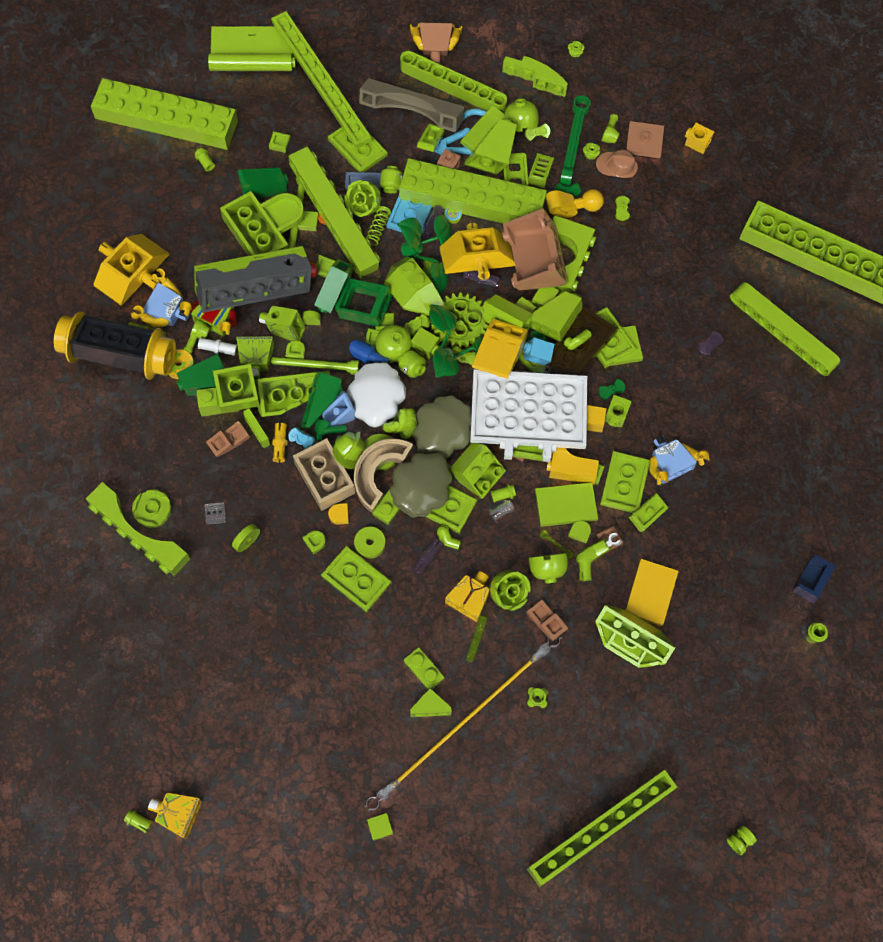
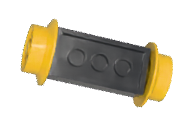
[54,311,176,380]

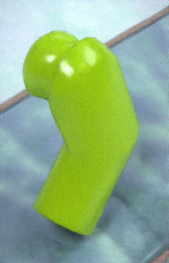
[564,329,592,350]

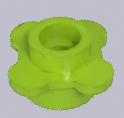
[527,687,548,708]

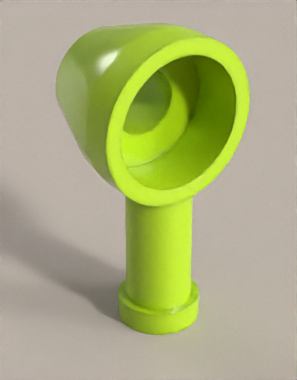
[601,114,620,143]
[183,319,210,354]

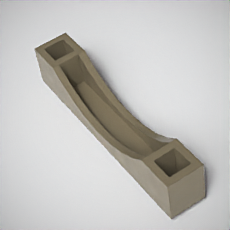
[359,78,464,132]

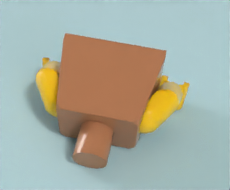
[410,23,462,64]

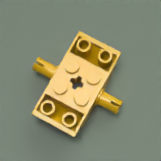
[439,223,515,280]
[93,234,169,306]

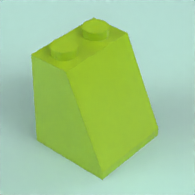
[464,119,517,175]

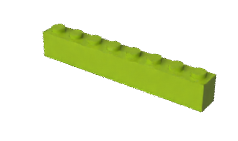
[289,147,380,279]
[527,770,677,887]

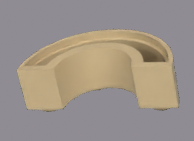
[354,439,413,513]

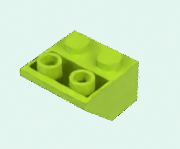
[449,443,506,499]

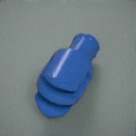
[349,340,390,364]

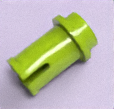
[195,148,215,172]
[491,484,516,503]
[124,809,153,833]

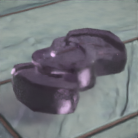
[698,331,723,355]

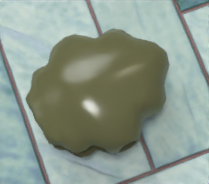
[412,395,471,459]
[390,453,452,518]

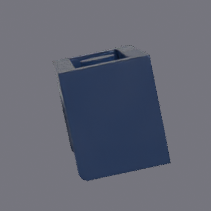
[792,554,836,603]

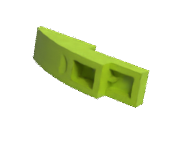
[502,56,568,97]

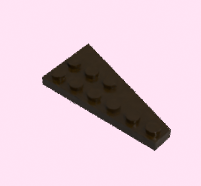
[544,305,618,376]

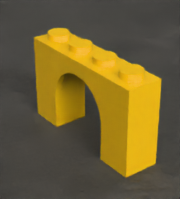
[547,405,606,485]

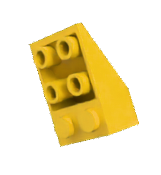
[472,319,528,379]

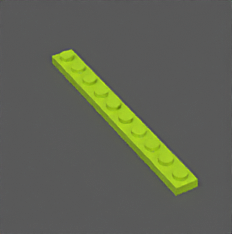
[271,11,372,149]

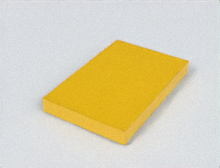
[626,559,679,627]

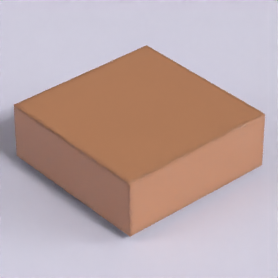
[596,526,623,550]

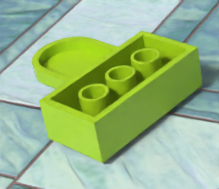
[220,191,304,256]

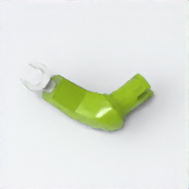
[576,533,622,581]

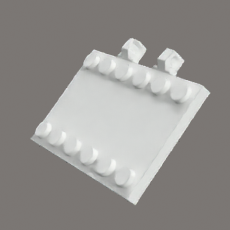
[470,369,587,462]

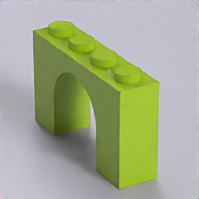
[552,215,596,294]

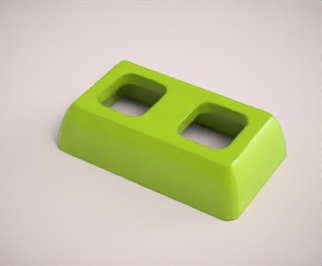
[504,153,529,186]

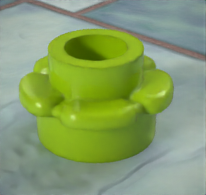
[568,41,585,57]
[583,142,600,159]

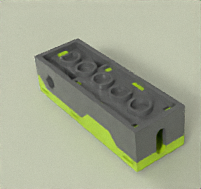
[194,246,317,313]

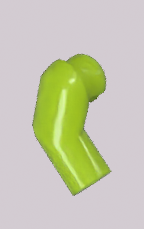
[437,525,461,550]

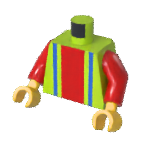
[179,300,237,337]

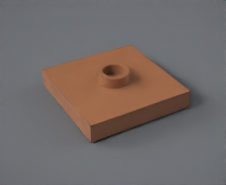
[626,121,664,158]

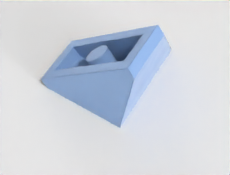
[321,390,355,426]

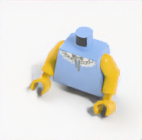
[131,268,190,328]
[649,435,710,485]

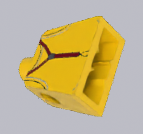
[445,571,490,622]

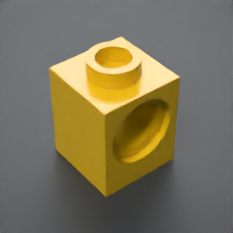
[685,123,714,154]

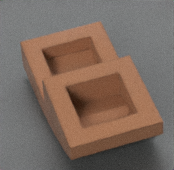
[206,421,251,457]
[526,600,568,641]

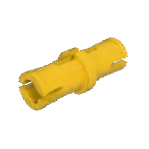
[272,423,287,463]

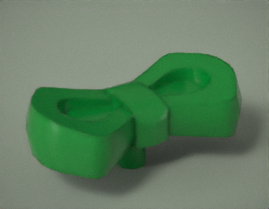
[554,183,581,196]
[598,379,625,400]

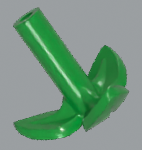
[315,418,346,443]

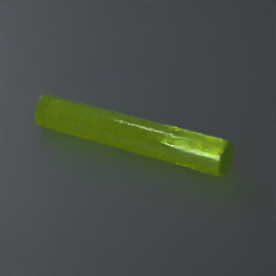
[466,616,487,663]

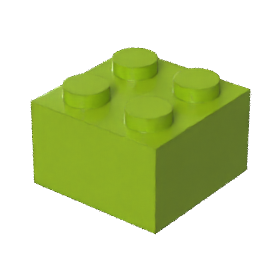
[213,364,259,413]

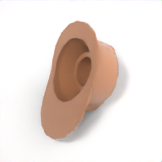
[596,150,638,178]

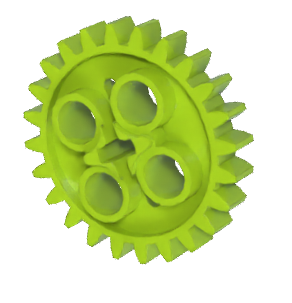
[431,292,489,349]

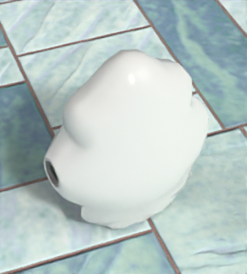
[347,363,406,428]

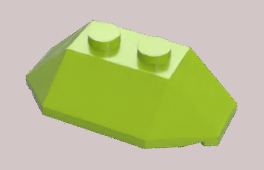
[384,257,445,316]
[595,604,676,668]

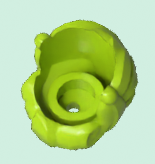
[382,408,417,439]

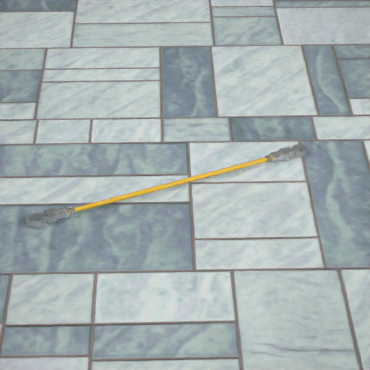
[364,637,562,812]

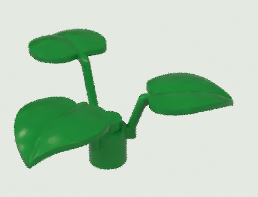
[397,215,452,295]
[429,304,483,377]

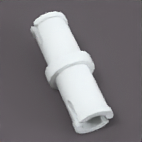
[198,337,237,356]

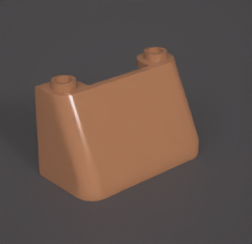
[502,209,568,291]

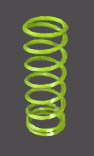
[366,206,391,246]

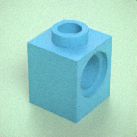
[523,338,555,366]

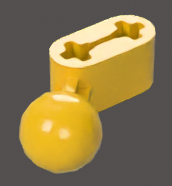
[545,189,604,218]

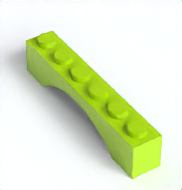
[86,482,190,576]

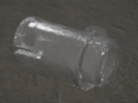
[489,500,515,521]

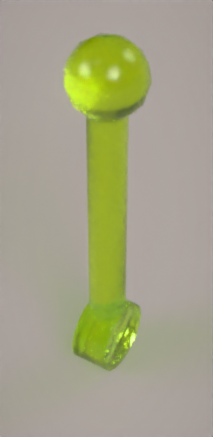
[540,530,574,558]

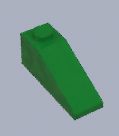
[300,372,342,429]

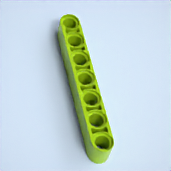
[400,51,507,113]
[730,282,840,376]

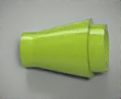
[806,622,828,643]

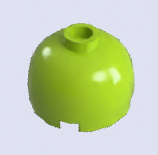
[504,98,539,132]
[344,180,381,217]
[375,325,412,363]
[529,553,568,583]
[490,570,531,611]

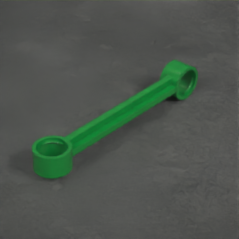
[560,95,591,186]

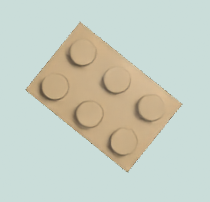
[293,438,355,511]

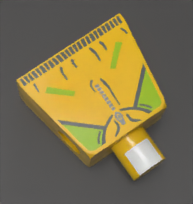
[148,793,202,840]

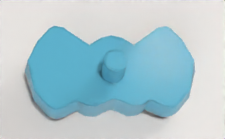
[289,427,315,449]

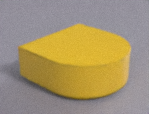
[328,503,349,525]

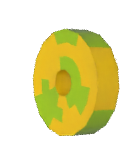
[168,349,194,379]

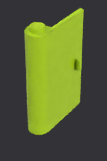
[208,26,296,71]

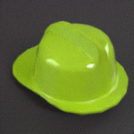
[333,432,365,469]

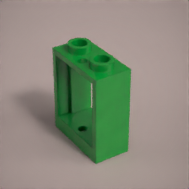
[335,278,392,327]

